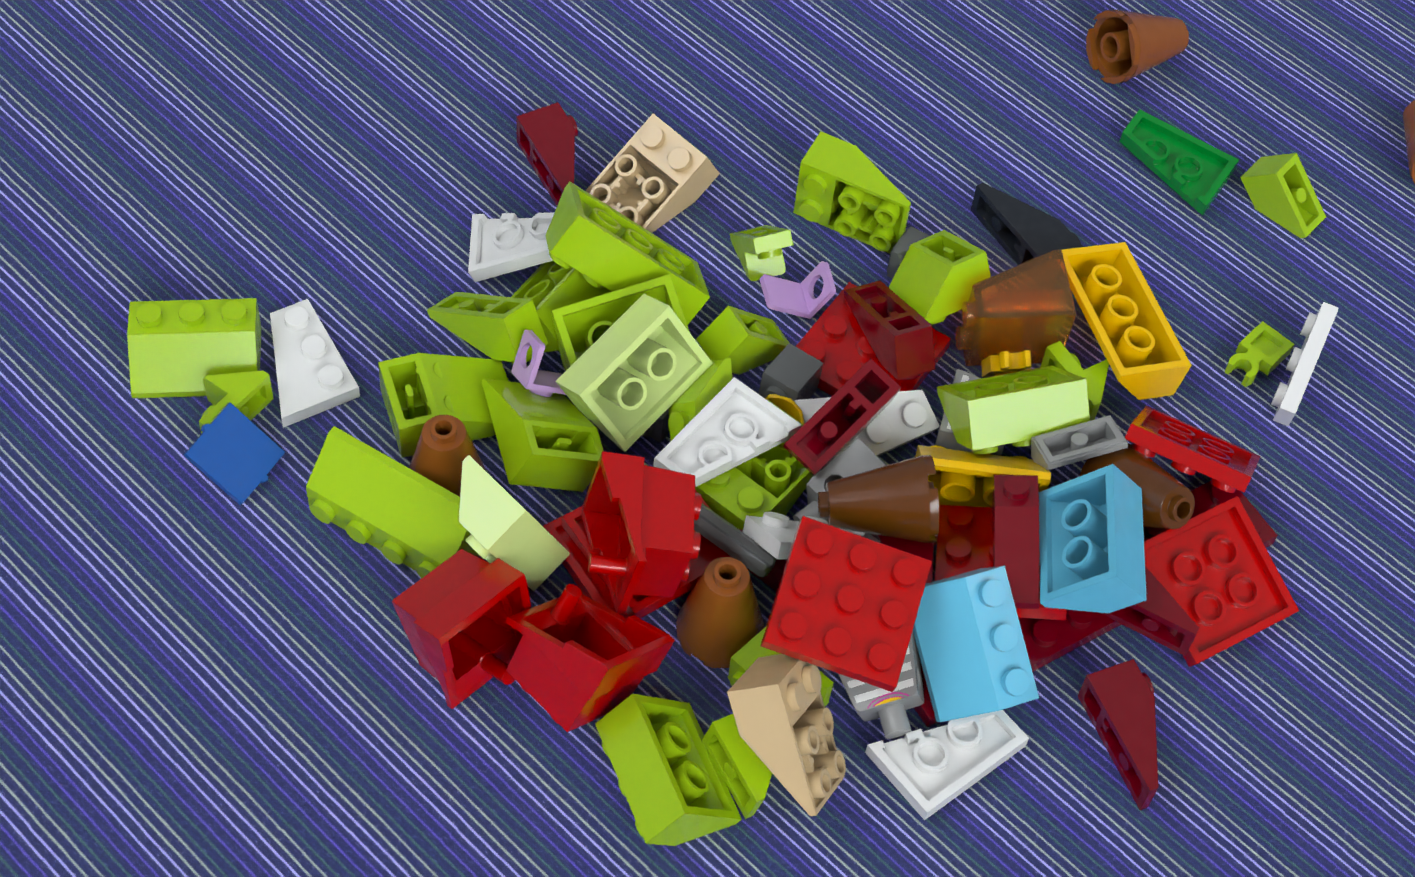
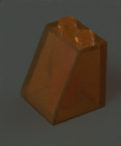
[956,250,1076,366]

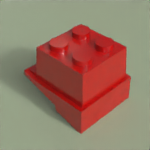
[582,451,702,615]
[392,549,531,709]
[504,584,675,732]

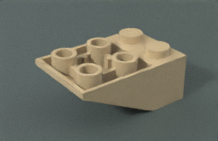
[586,114,720,233]
[727,654,846,816]

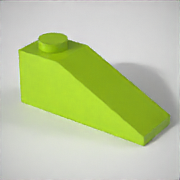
[427,292,548,364]

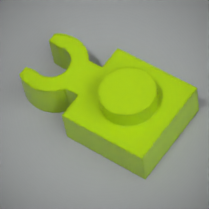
[1225,321,1295,387]

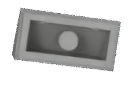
[1031,415,1128,470]

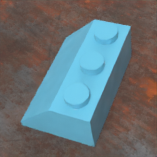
[1039,464,1147,614]
[913,566,1039,722]

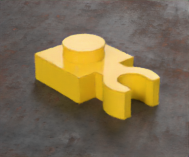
[981,350,1032,377]

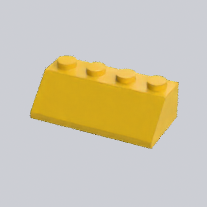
[1053,242,1192,400]

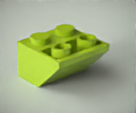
[889,230,994,324]

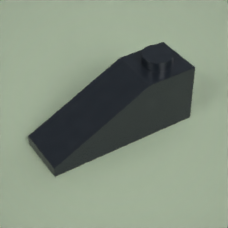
[971,183,1084,289]

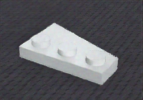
[270,299,360,428]
[794,390,940,468]

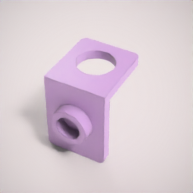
[760,261,836,319]
[511,329,566,397]

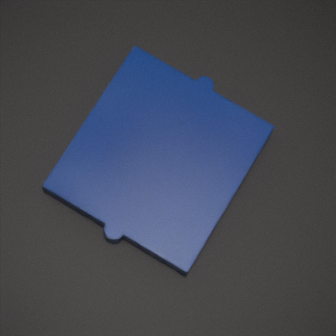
[183,402,285,505]

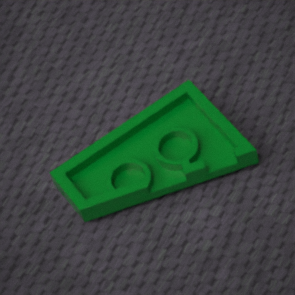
[1119,109,1239,216]

